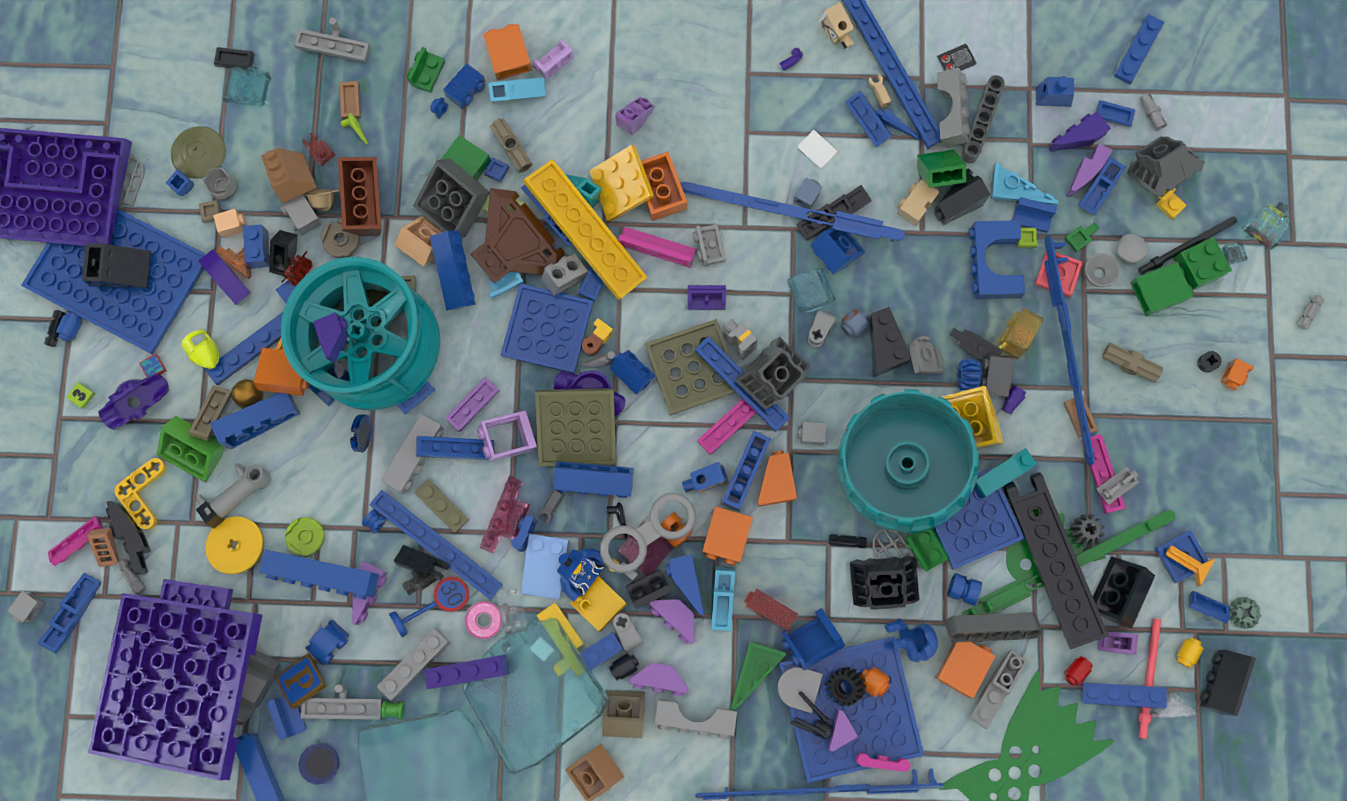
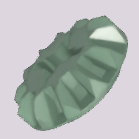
[1229,597,1262,629]

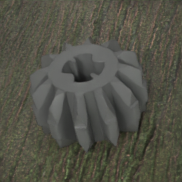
[1070,514,1105,547]

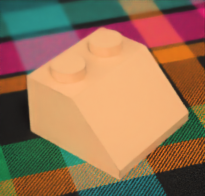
[395,216,443,266]

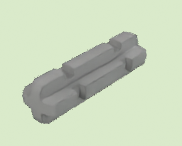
[1298,295,1324,329]
[116,559,146,594]

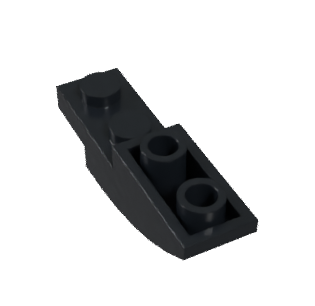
[106,501,151,575]

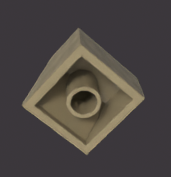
[602,690,645,738]

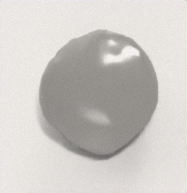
[203,167,237,200]
[1117,233,1149,266]

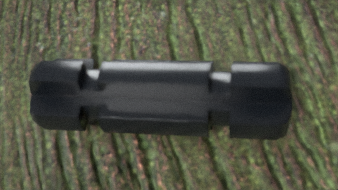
[44,310,65,347]
[828,534,867,548]

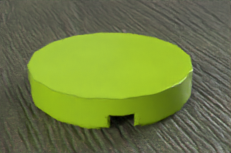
[285,517,325,556]

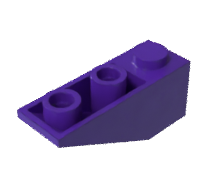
[1049,111,1111,151]

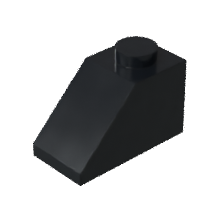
[269,230,298,277]

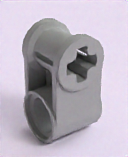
[807,309,837,348]
[613,613,643,652]

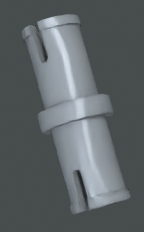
[1139,93,1168,130]

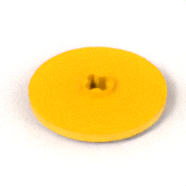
[205,516,264,575]

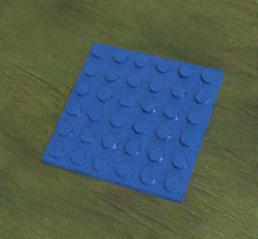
[779,636,924,783]

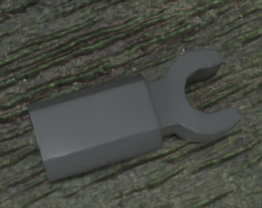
[537,490,565,524]

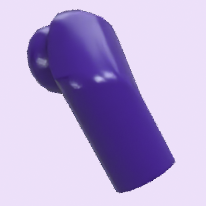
[779,48,803,71]

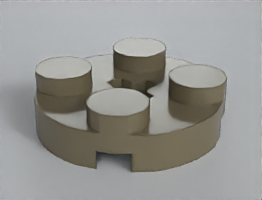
[321,220,360,258]

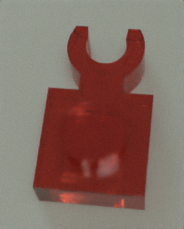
[302,133,335,167]

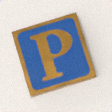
[275,654,327,710]

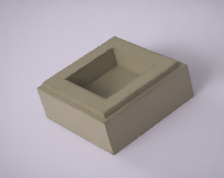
[199,200,221,223]

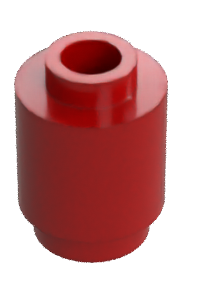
[1064,656,1093,686]

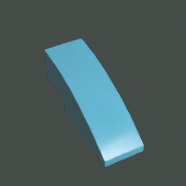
[711,566,735,631]

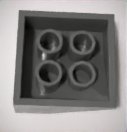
[413,158,490,238]

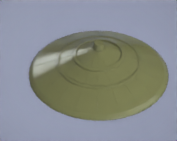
[171,126,226,179]

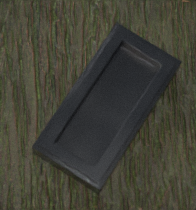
[214,47,255,71]

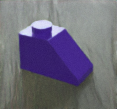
[313,312,348,363]

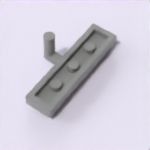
[294,18,371,63]
[301,684,383,720]

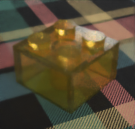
[998,307,1044,360]

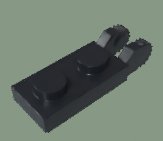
[394,545,449,580]

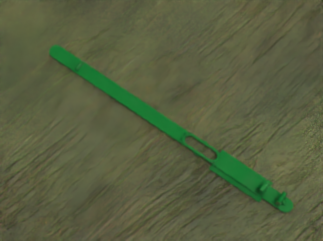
[961,510,1175,615]

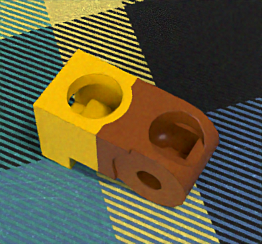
[582,318,614,356]

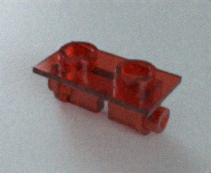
[281,251,313,286]

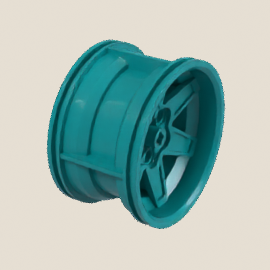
[281,257,441,411]

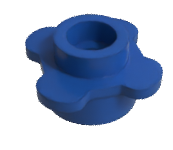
[430,97,448,119]

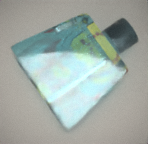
[1242,202,1291,250]

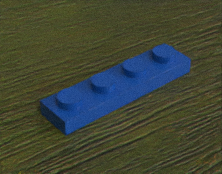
[1114,14,1164,85]
[416,436,494,460]
[1082,682,1167,709]

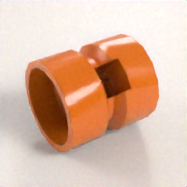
[660,512,693,549]

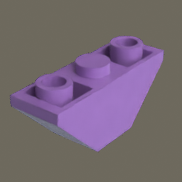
[615,97,655,135]
[648,599,695,644]
[629,662,689,696]

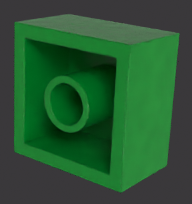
[1173,237,1232,290]

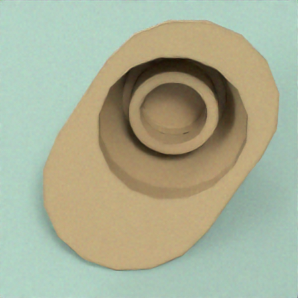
[303,189,340,211]

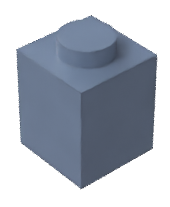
[793,178,822,209]

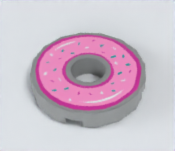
[464,601,504,640]

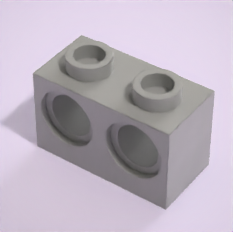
[541,253,588,296]

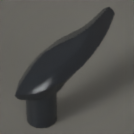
[607,502,627,539]

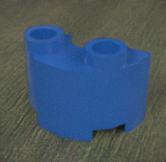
[305,620,350,665]

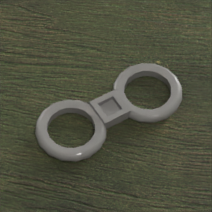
[600,493,696,573]

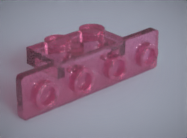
[480,476,530,554]

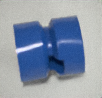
[947,573,982,606]

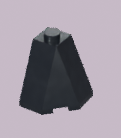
[934,168,991,225]

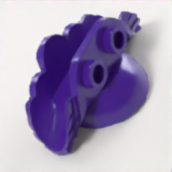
[554,370,626,416]
[98,374,169,430]

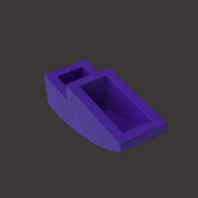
[198,249,251,305]

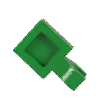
[1064,222,1099,253]

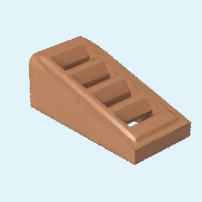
[87,528,119,567]

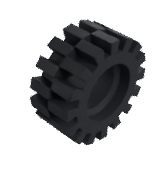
[827,667,867,707]

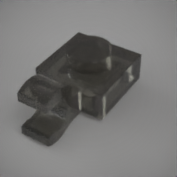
[402,572,437,595]

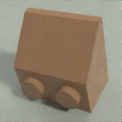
[565,744,624,801]

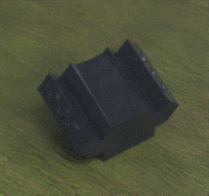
[850,556,920,610]

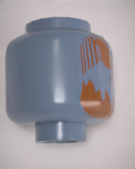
[841,309,870,338]

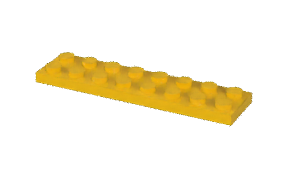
[523,159,648,301]

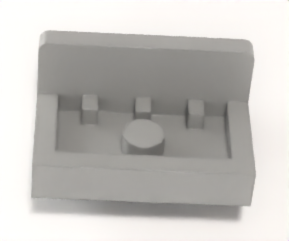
[693,224,726,266]

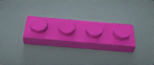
[697,399,756,455]
[1081,434,1126,514]

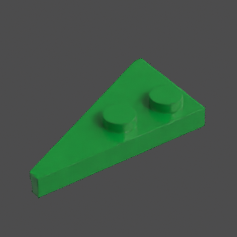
[730,642,786,711]

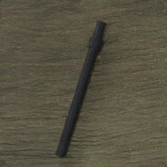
[1138,216,1237,275]

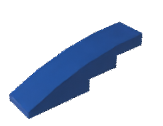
[38,572,101,654]

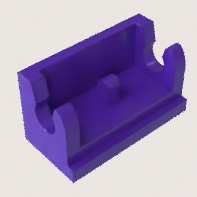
[688,285,726,310]

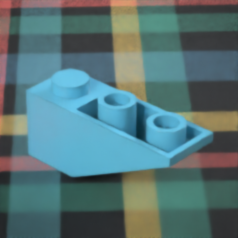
[488,77,546,102]

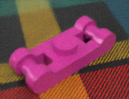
[855,753,910,772]

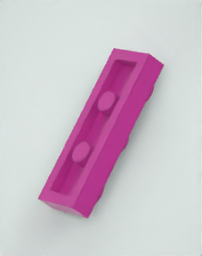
[48,516,103,566]

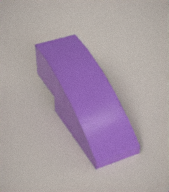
[1066,144,1112,197]

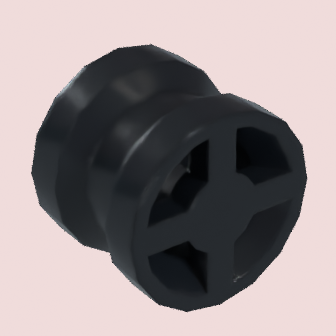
[1197,351,1222,373]

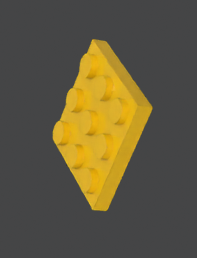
[589,145,654,222]

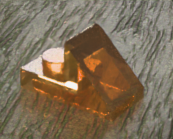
[215,246,251,279]

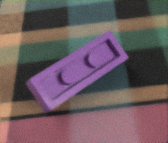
[445,377,500,432]

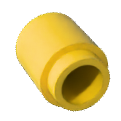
[1176,637,1204,669]

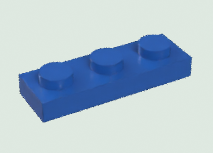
[845,91,892,147]

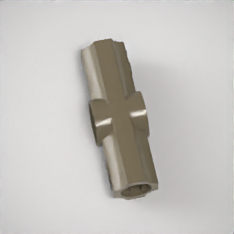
[490,118,533,173]
[1102,343,1163,383]

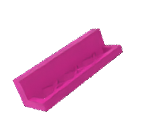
[618,227,696,268]

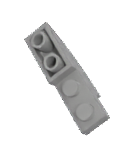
[969,650,1028,730]

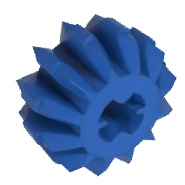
[957,359,982,390]

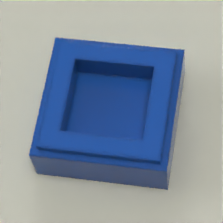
[484,157,509,183]

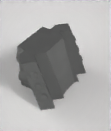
[1127,136,1205,197]
[735,337,809,410]
[237,650,280,722]

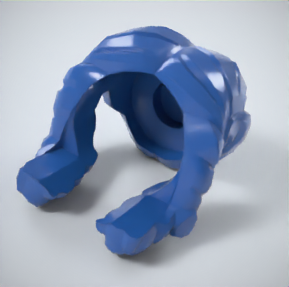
[884,618,938,662]

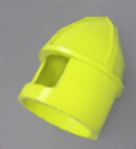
[181,329,219,369]

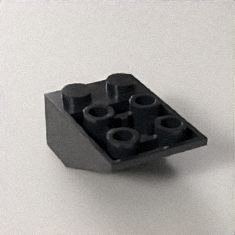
[82,243,151,288]

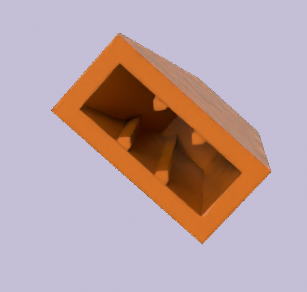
[757,451,797,507]

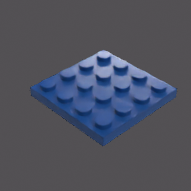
[500,283,594,374]
[934,467,1025,570]

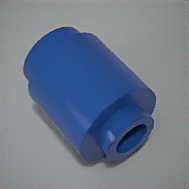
[56,312,82,342]

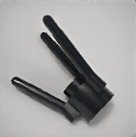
[790,691,833,740]

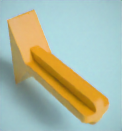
[1166,546,1216,587]

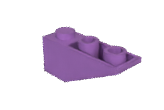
[352,561,387,625]

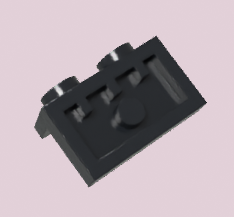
[625,569,672,609]

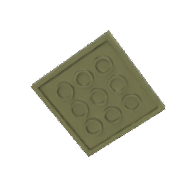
[535,388,616,466]

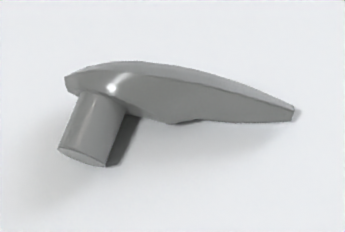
[581,351,616,367]

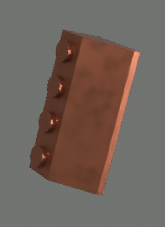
[338,157,381,236]

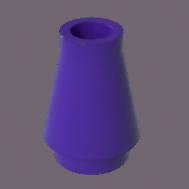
[1001,385,1026,415]

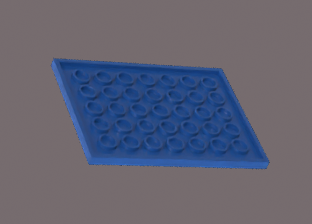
[21,209,206,355]

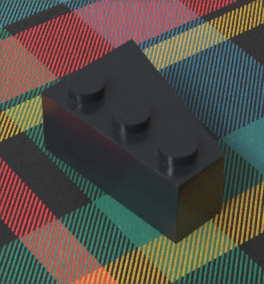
[869,307,911,377]

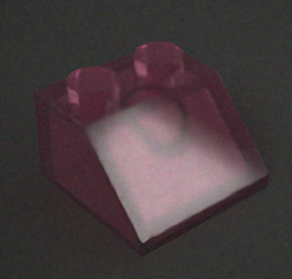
[618,521,673,576]

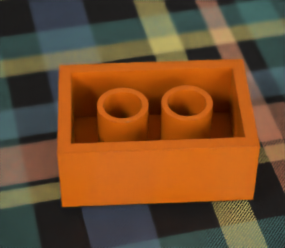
[641,152,687,221]

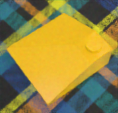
[942,386,1004,449]

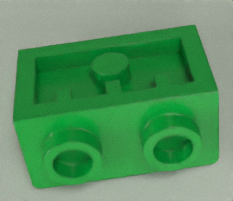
[407,47,445,93]
[906,528,950,572]

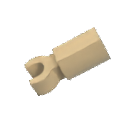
[868,74,892,108]

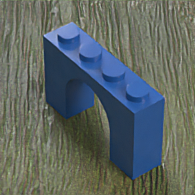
[968,220,1025,299]

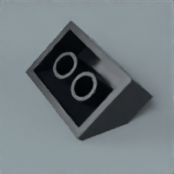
[1093,556,1156,629]
[1200,650,1256,716]

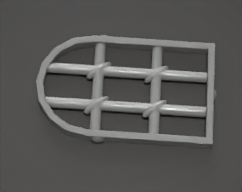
[119,157,145,206]
[872,529,919,567]

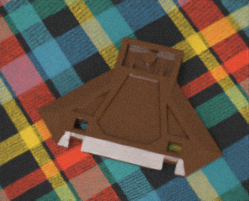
[470,188,565,284]

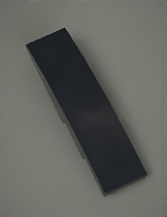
[796,185,872,240]

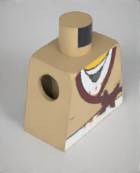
[818,2,854,49]

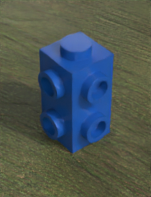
[610,350,655,395]

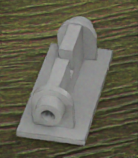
[1096,467,1139,505]

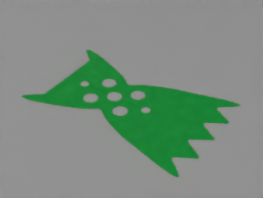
[939,670,1114,801]

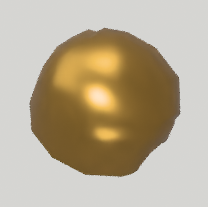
[231,379,263,409]

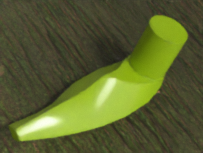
[341,113,368,145]

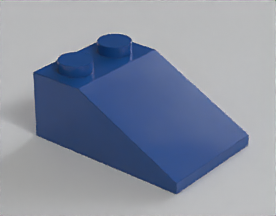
[665,555,704,616]

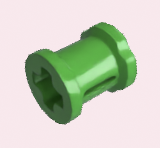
[381,700,405,720]

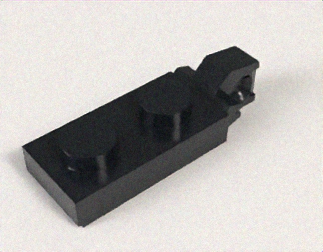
[950,328,1003,360]

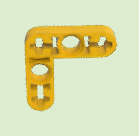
[114,458,167,530]

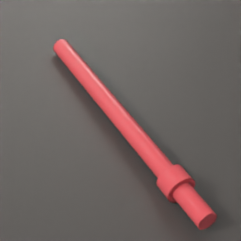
[1138,619,1161,739]

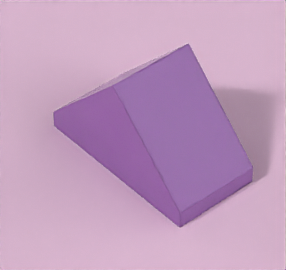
[1098,631,1138,655]
[827,710,858,751]

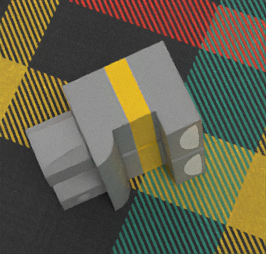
[723,319,757,360]

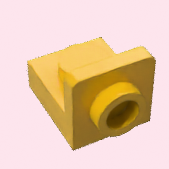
[1155,188,1187,220]

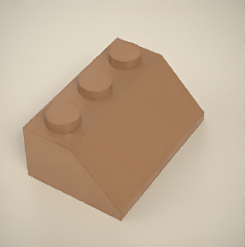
[261,148,317,204]

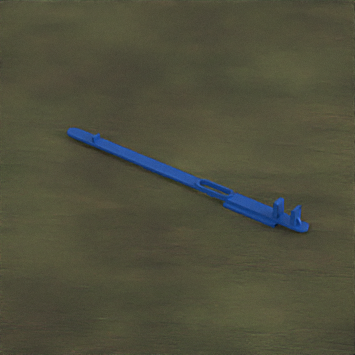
[680,181,905,242]
[1044,236,1095,465]
[695,768,944,800]

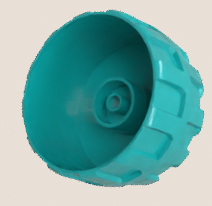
[838,389,979,534]

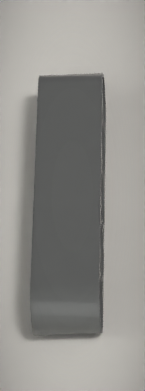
[961,75,1005,163]
[945,613,1042,642]

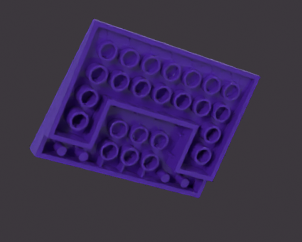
[0,128,132,246]

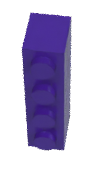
[424,655,510,689]

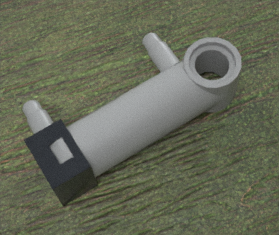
[196,464,271,528]

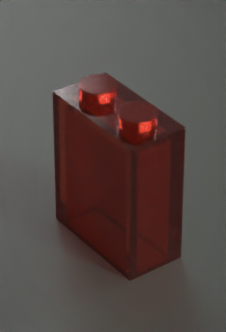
[744,589,798,632]

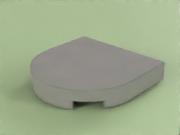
[910,336,944,375]
[777,667,823,713]

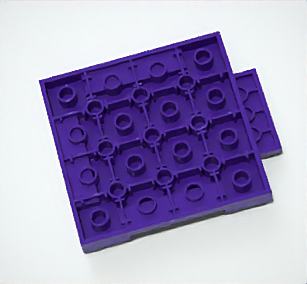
[88,579,263,781]

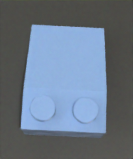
[521,534,570,600]

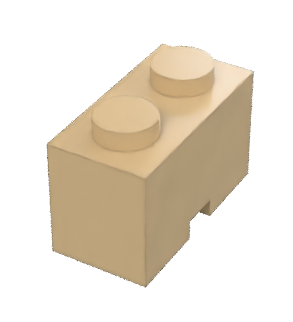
[897,179,940,226]

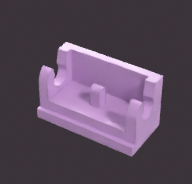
[533,39,574,80]

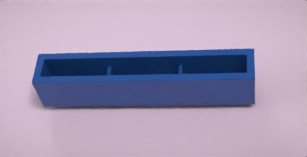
[259,549,379,600]

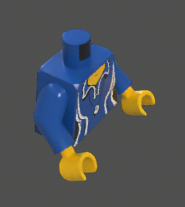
[557,548,619,611]

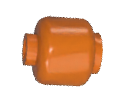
[860,667,891,697]

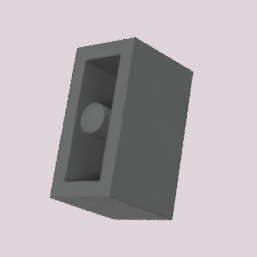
[980,354,1014,397]

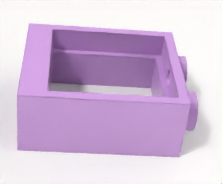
[477,410,537,463]

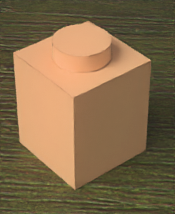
[213,209,246,238]

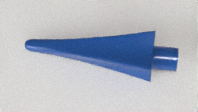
[876,109,920,140]

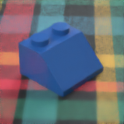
[810,228,865,274]

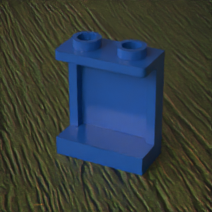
[781,608,845,671]

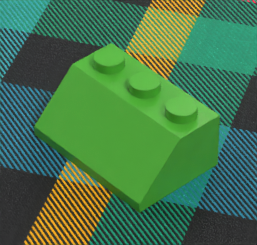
[157,416,224,482]

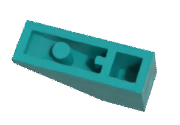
[976,448,1037,498]

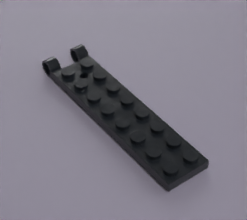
[1003,472,1109,650]

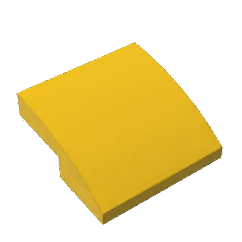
[570,576,627,632]

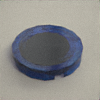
[350,414,372,453]
[298,743,340,785]

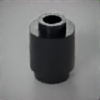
[609,653,639,681]

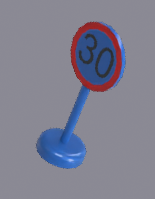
[389,577,469,638]

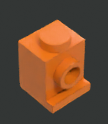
[1221,358,1254,391]

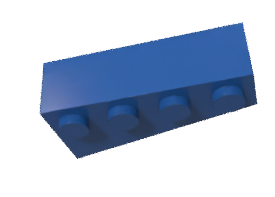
[210,393,300,449]

